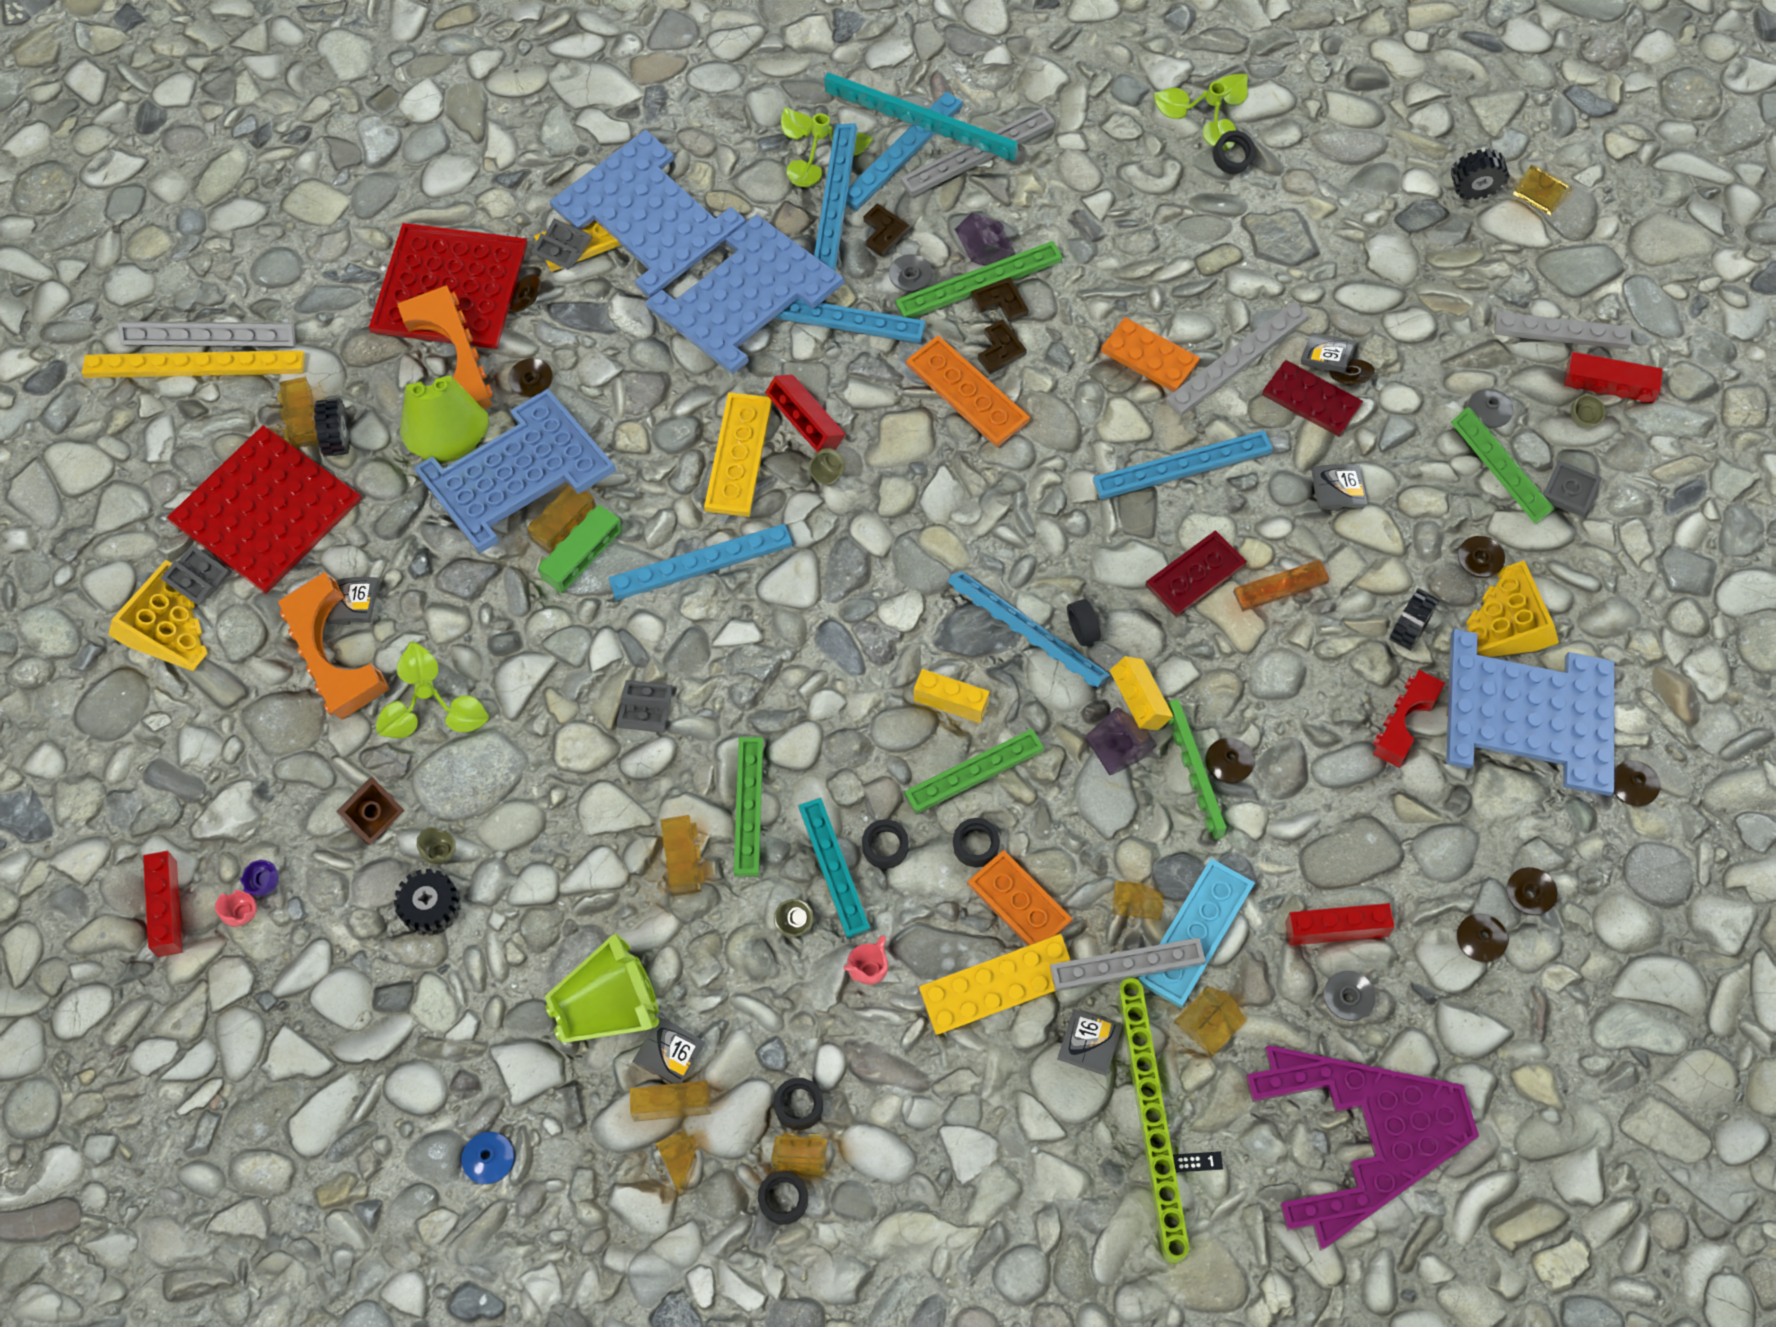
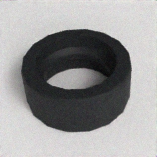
[1212,130,1256,174]
[1067,599,1101,646]
[953,818,1000,868]
[862,819,909,869]
[774,1078,823,1130]
[758,1171,809,1225]

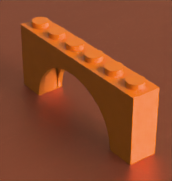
[397,285,494,409]
[278,572,390,720]

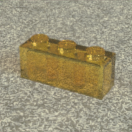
[277,376,319,448]
[527,485,596,554]
[660,815,705,897]
[629,1081,712,1122]

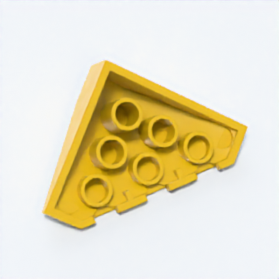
[108,560,207,671]
[1466,560,1559,657]

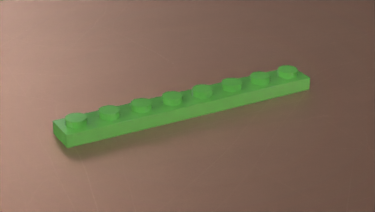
[895,241,1062,318]

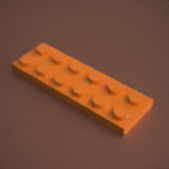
[906,335,1030,448]

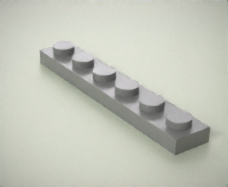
[1494,312,1631,350]
[1050,938,1206,992]

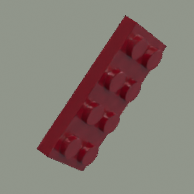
[1262,359,1363,437]
[1145,530,1247,618]

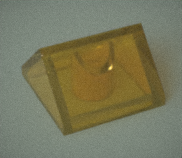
[1514,164,1574,215]
[1174,986,1246,1057]

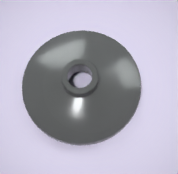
[889,254,932,291]
[1468,389,1514,428]
[1324,971,1376,1021]

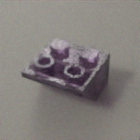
[955,212,1016,266]

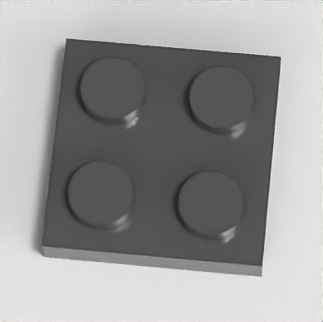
[1543,460,1602,517]

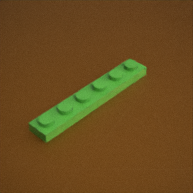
[1451,407,1555,524]
[1167,699,1226,840]
[904,729,1044,815]
[734,737,763,877]

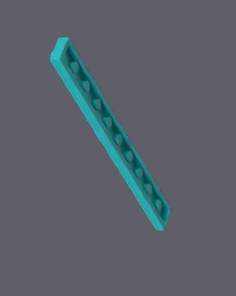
[824,72,1018,161]

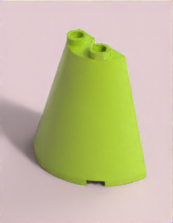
[399,375,489,463]
[545,934,659,1043]

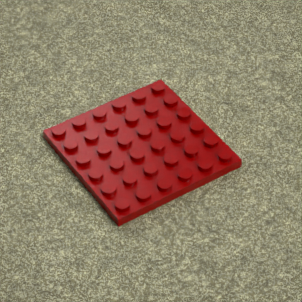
[369,223,528,349]
[166,425,362,594]

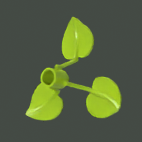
[1154,74,1248,151]
[781,107,873,187]
[376,641,489,738]

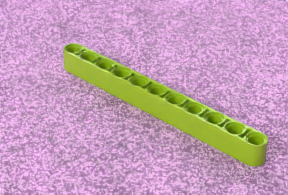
[1118,978,1189,1264]

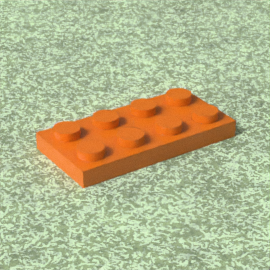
[1101,317,1200,392]
[967,850,1073,946]

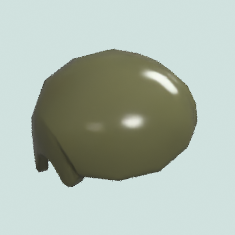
[1570,394,1606,429]
[809,448,846,485]
[417,826,456,865]
[774,899,814,937]

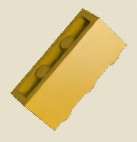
[1109,656,1174,731]
[914,669,990,724]

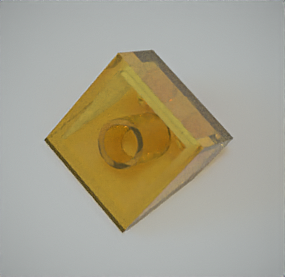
[771,1133,829,1176]

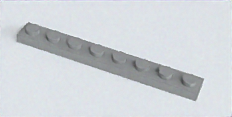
[900,108,1055,198]
[1165,301,1309,417]
[118,321,296,346]

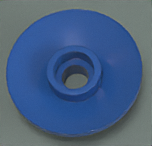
[461,1132,514,1185]

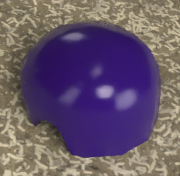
[240,859,279,897]

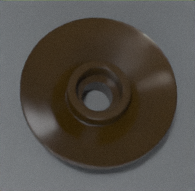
[509,274,541,312]
[508,358,553,397]
[1329,359,1375,385]
[1458,536,1505,578]
[1205,738,1254,783]
[1614,760,1660,806]
[1506,867,1558,915]
[1456,913,1508,962]

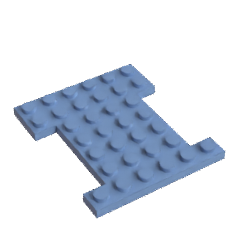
[550,129,746,298]
[645,214,845,375]
[413,389,617,554]
[1446,629,1614,796]

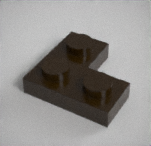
[863,203,910,257]
[971,277,1029,322]
[978,319,1027,375]

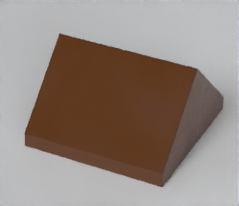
[336,776,405,845]

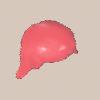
[843,936,888,985]

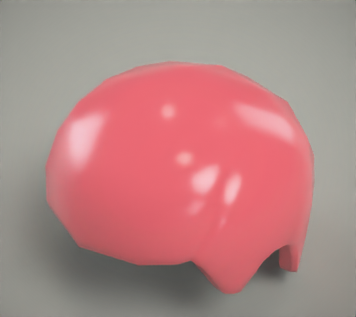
[215,889,257,927]

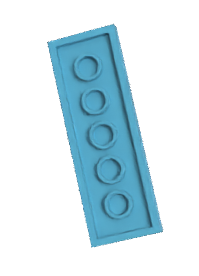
[1138,858,1255,1009]

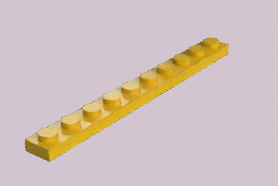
[82,350,305,378]

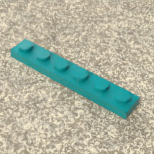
[798,797,870,939]

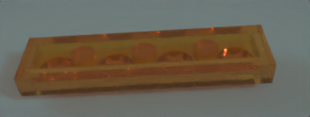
[1233,560,1330,612]

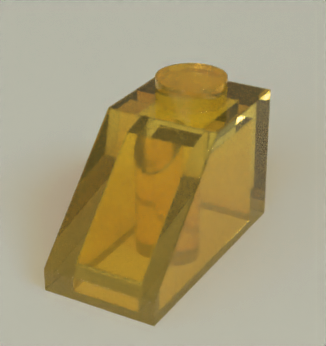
[1111,881,1163,920]
[656,1130,699,1196]

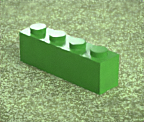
[538,504,623,594]

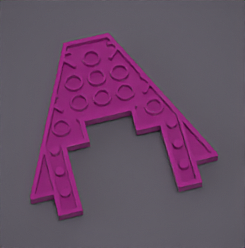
[1246,1045,1479,1251]

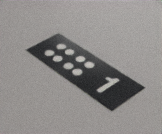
[1173,1151,1223,1173]

